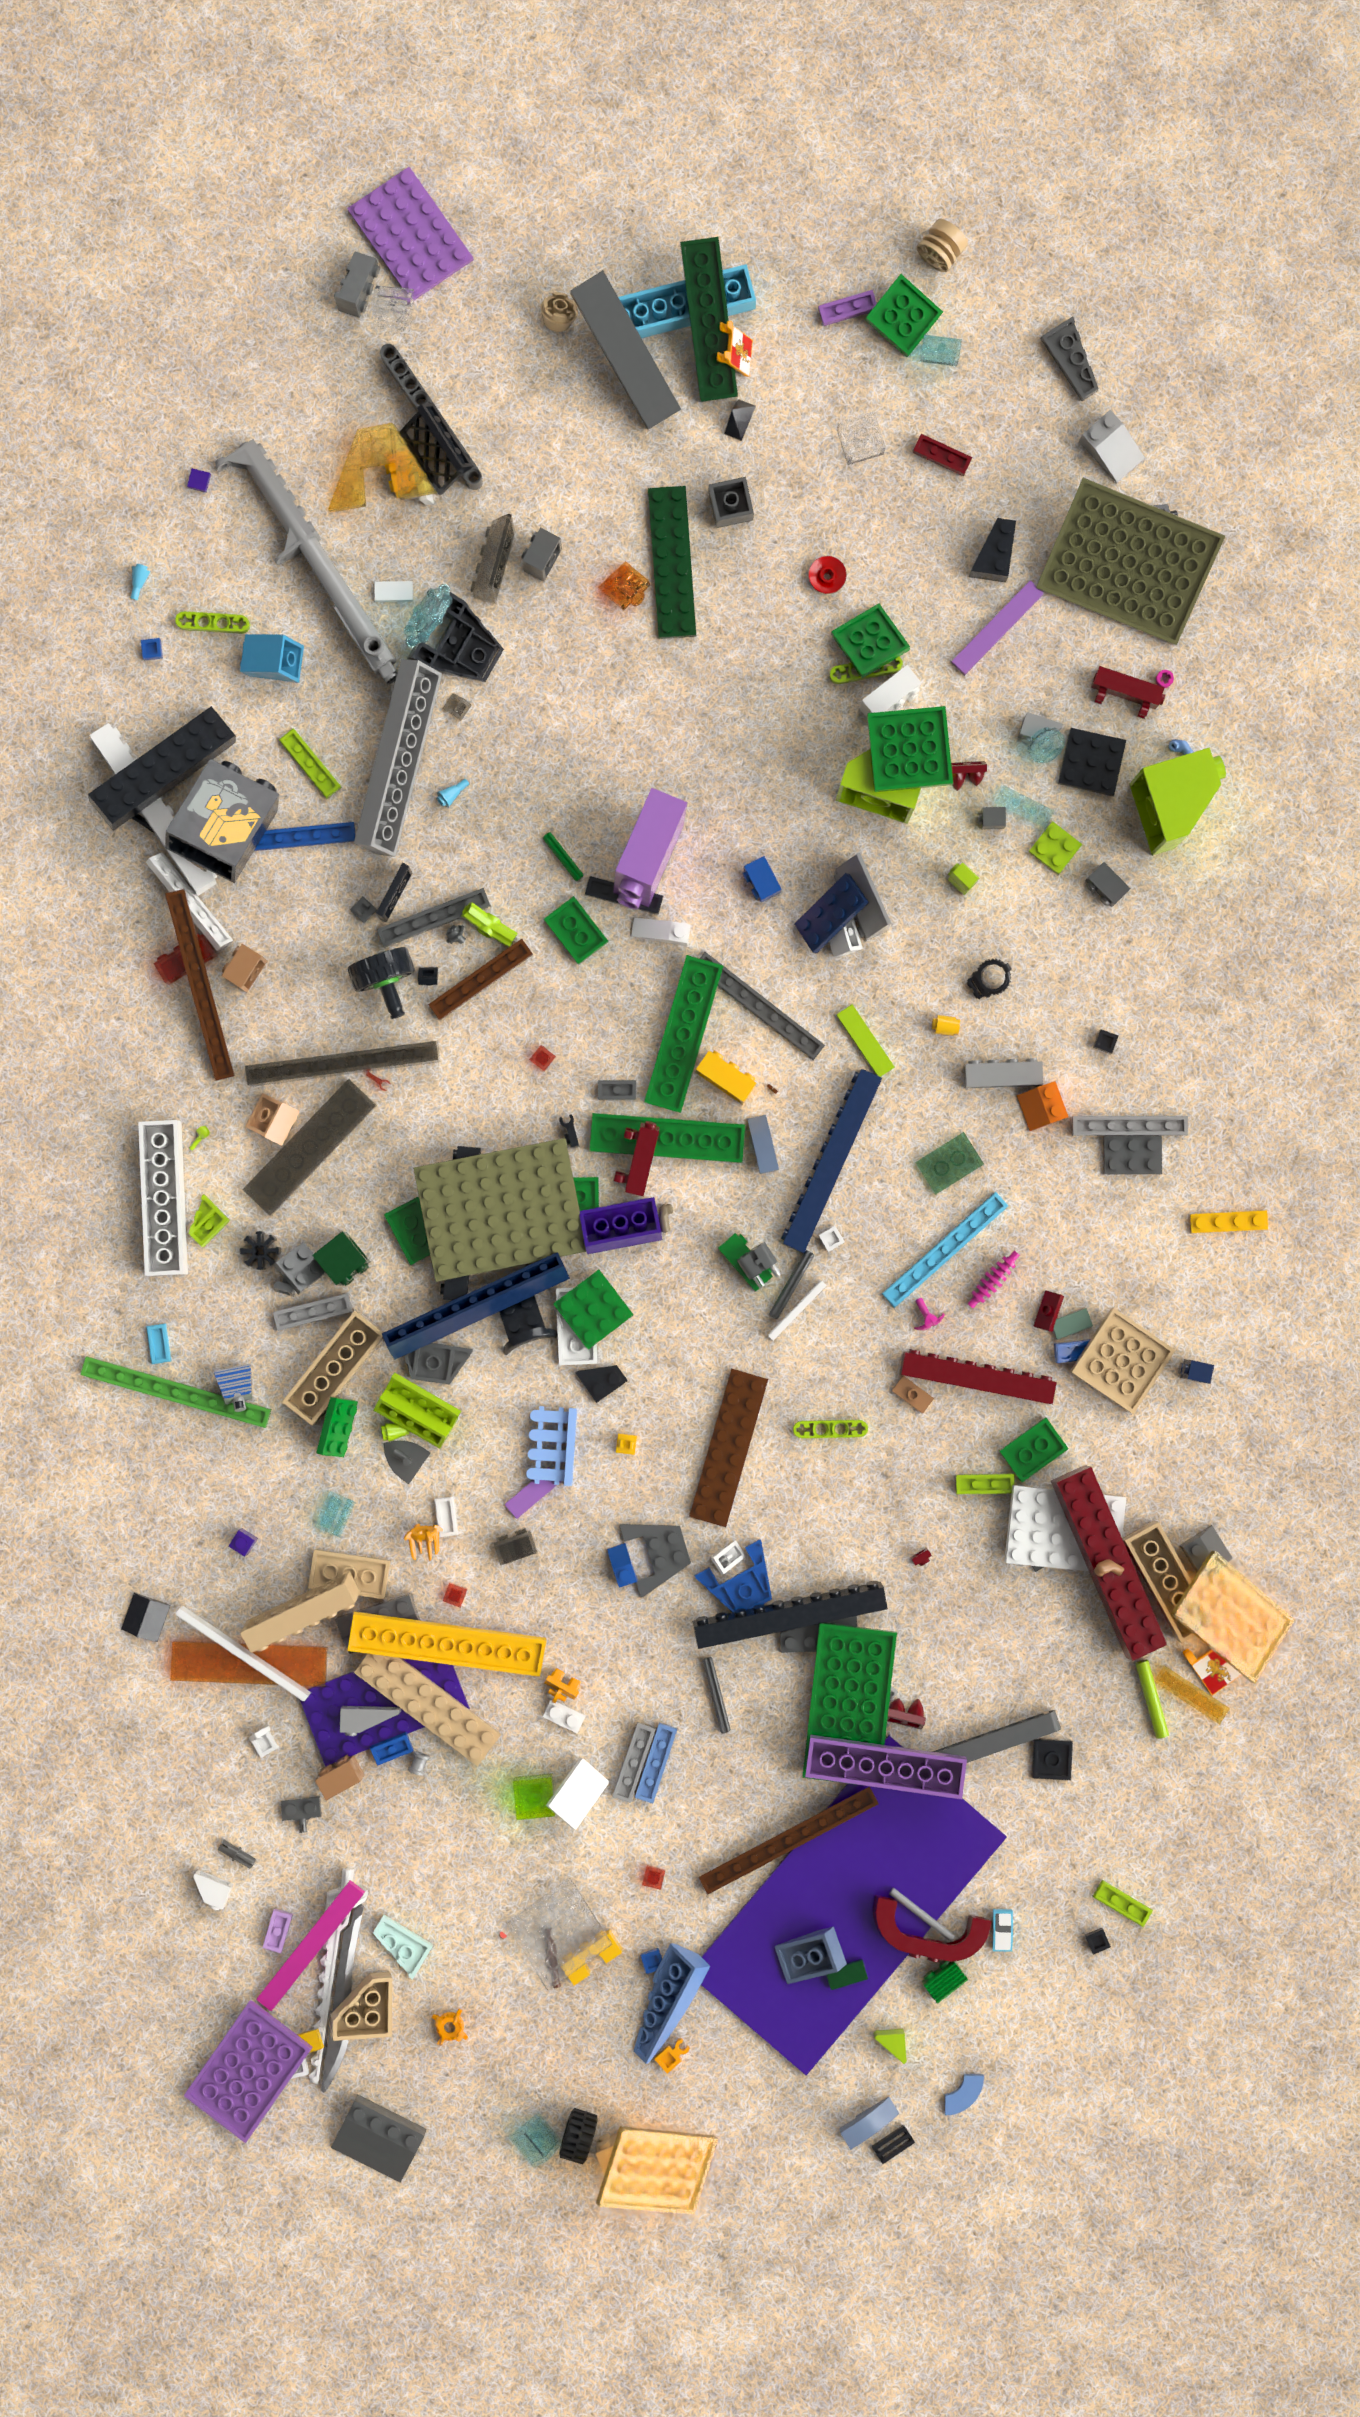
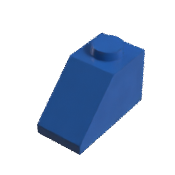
[607,1543,638,1588]

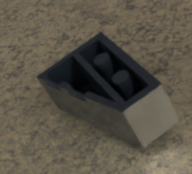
[969,518,1016,583]

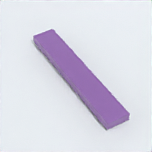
[951,580,1044,676]

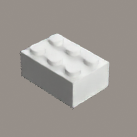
[860,665,921,718]

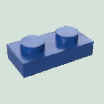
[370,1732,414,1766]

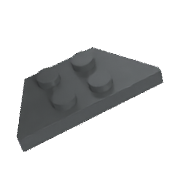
[404,1343,473,1385]

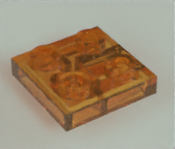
[598,561,651,611]

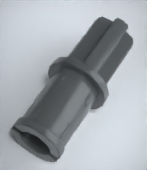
[218,1839,256,1869]

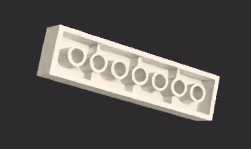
[138,1120,188,1276]

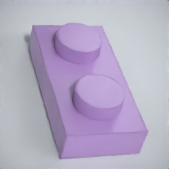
[263,1909,293,1953]

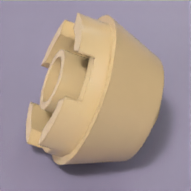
[540,292,578,332]

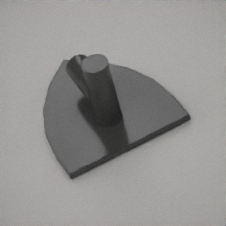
[383,1441,431,1484]

